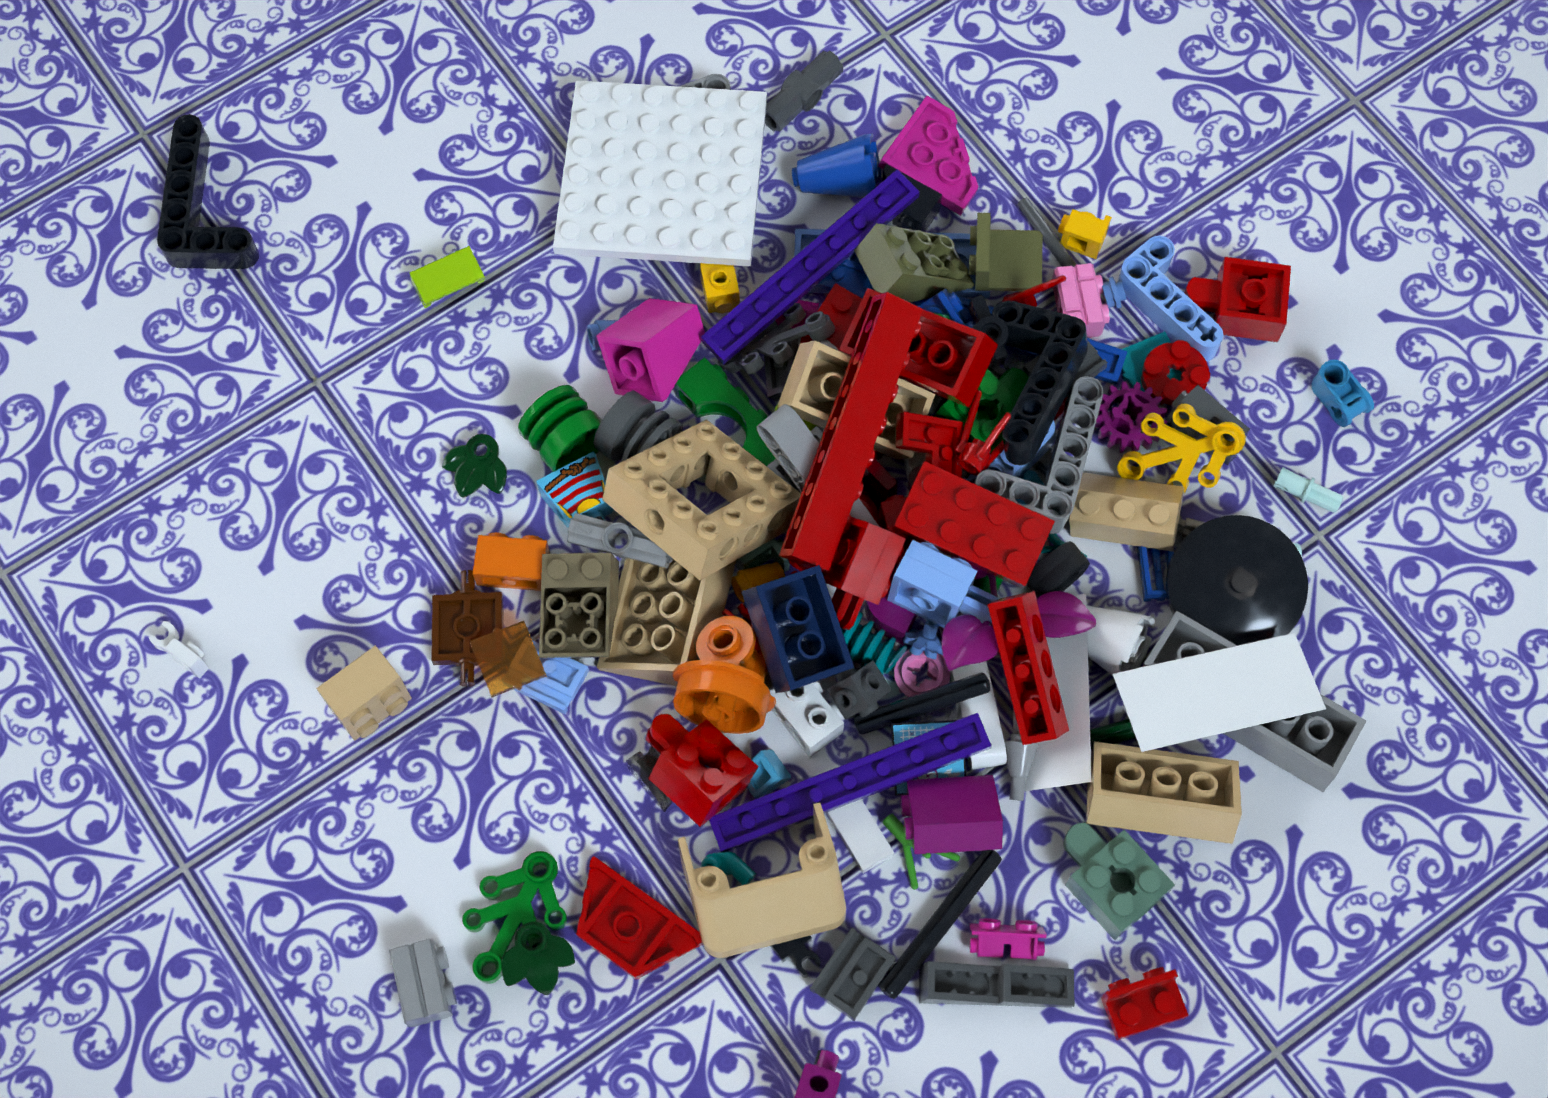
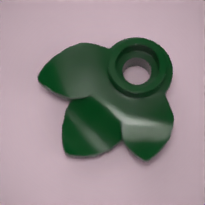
[442,434,507,498]
[502,922,575,995]

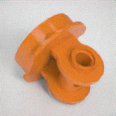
[672,616,776,734]

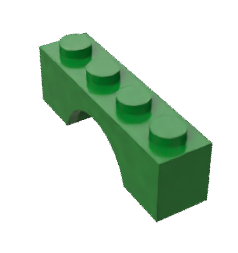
[675,357,776,466]

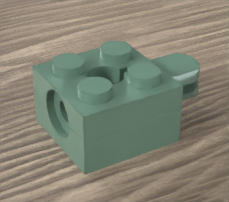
[1063,822,1175,940]

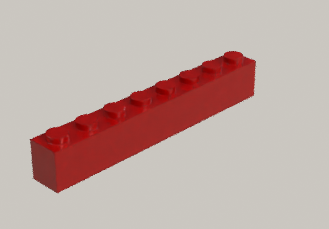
[779,292,923,571]

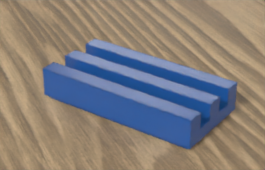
[1137,546,1174,602]

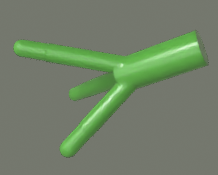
[883,813,960,890]

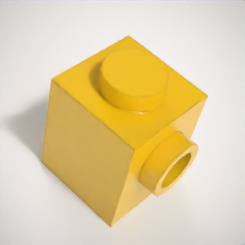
[700,263,740,314]

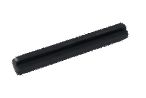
[854,672,990,734]

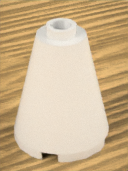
[1087,605,1155,675]

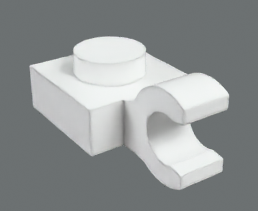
[149,621,209,679]

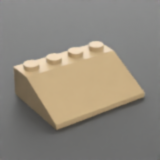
[597,558,736,686]

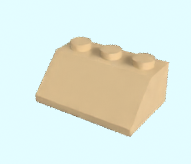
[1069,473,1184,551]

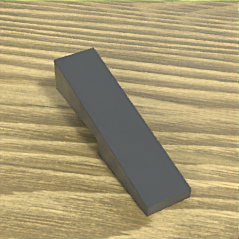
[919,961,1075,1008]

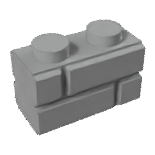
[389,939,457,1028]

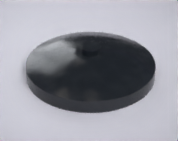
[1166,515,1308,646]

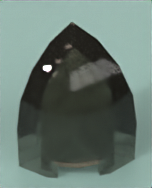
[626,746,673,812]

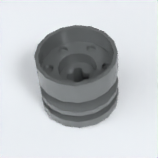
[593,390,683,462]

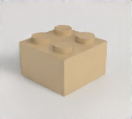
[316,645,412,741]

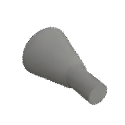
[1004,734,1039,801]

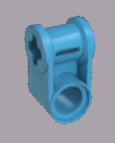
[1311,360,1374,427]

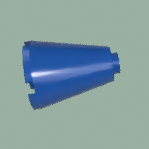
[792,133,881,198]

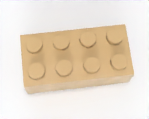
[777,340,935,460]
[1086,741,1242,844]

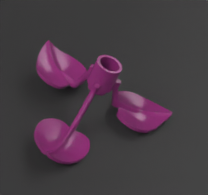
[942,556,1096,671]

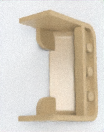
[678,802,846,958]

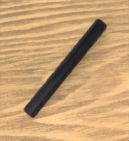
[879,850,1002,999]

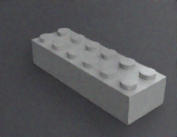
[1142,611,1366,792]

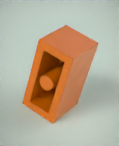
[472,532,550,591]

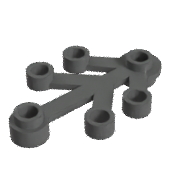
[718,303,836,374]

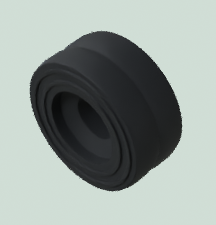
[1027,541,1090,598]

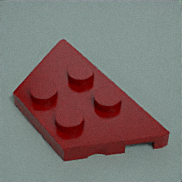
[576,856,703,980]

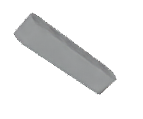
[757,404,880,527]

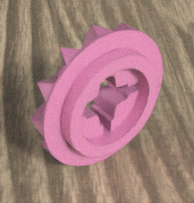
[894,650,950,697]

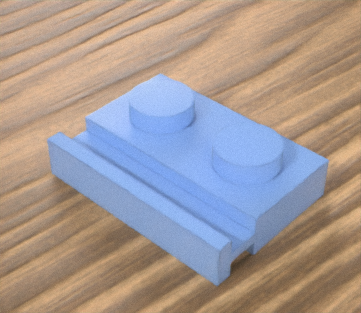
[502,637,589,714]

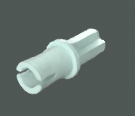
[1273,467,1343,512]

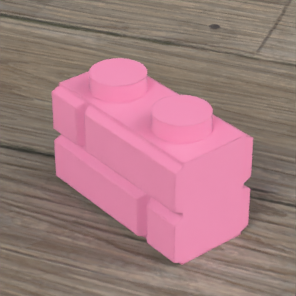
[1052,263,1110,338]

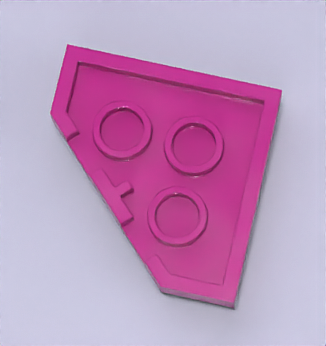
[878,95,979,216]

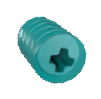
[841,612,907,675]

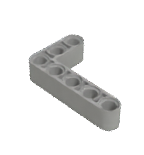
[974,376,1103,534]

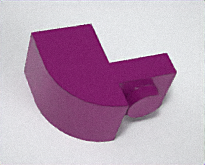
[865,559,918,645]

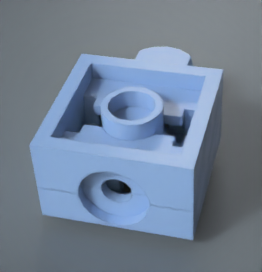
[887,540,999,628]

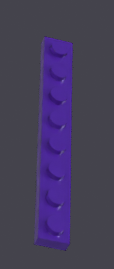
[701,169,920,365]
[709,713,992,852]

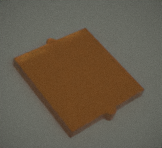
[469,621,546,697]

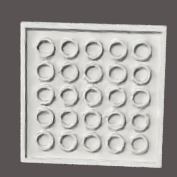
[553,80,767,266]

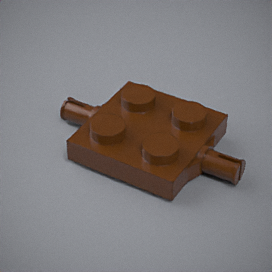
[431,570,504,687]

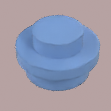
[1102,276,1127,309]

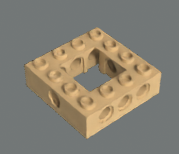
[602,419,801,581]

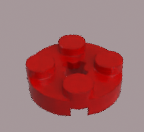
[1141,340,1210,406]

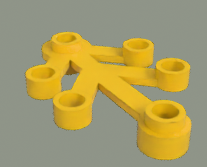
[1117,404,1246,493]

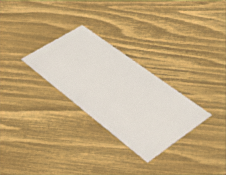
[1013,593,1091,791]
[1113,633,1326,752]

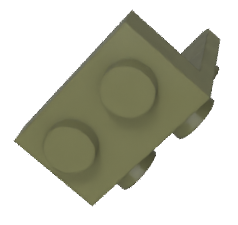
[969,213,1043,291]

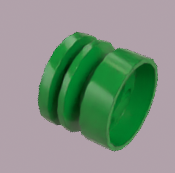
[518,385,602,472]

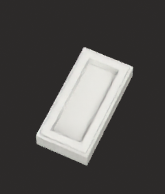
[827,799,894,873]

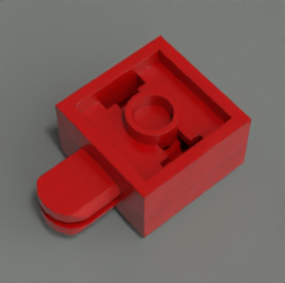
[1184,257,1291,342]
[822,517,906,630]
[645,714,759,827]

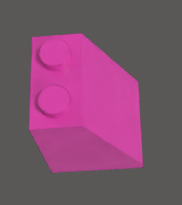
[596,298,705,402]

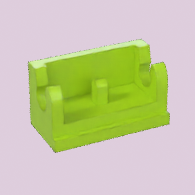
[409,246,485,308]

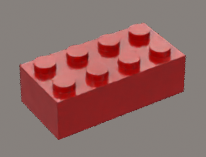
[839,288,998,408]
[892,461,1055,588]

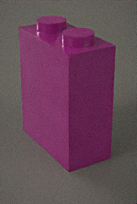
[900,775,1003,854]

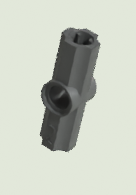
[765,50,843,132]

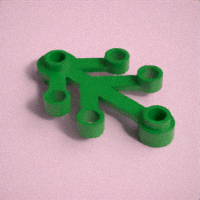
[462,851,567,984]

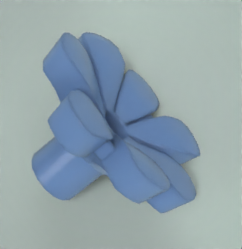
[903,620,943,659]

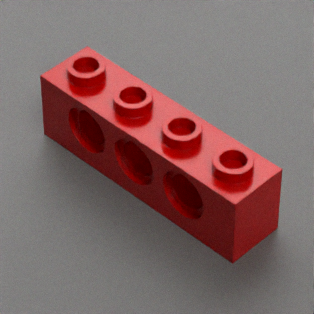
[988,591,1069,745]

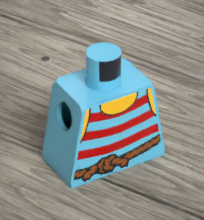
[536,451,614,528]

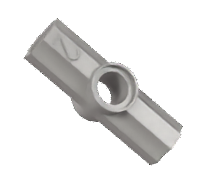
[567,513,673,569]

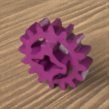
[1095,381,1167,453]

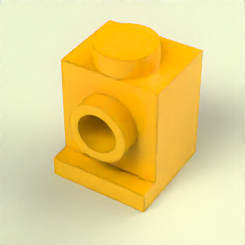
[1058,209,1112,259]

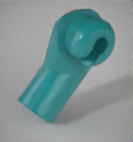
[701,851,757,885]

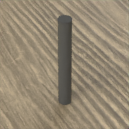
[1017,197,1077,267]

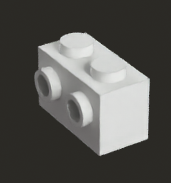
[770,681,845,758]

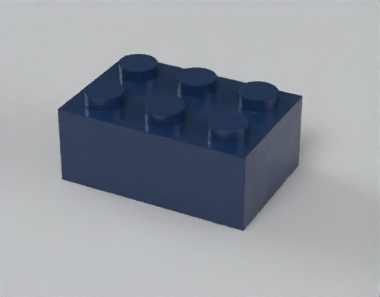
[741,565,854,693]

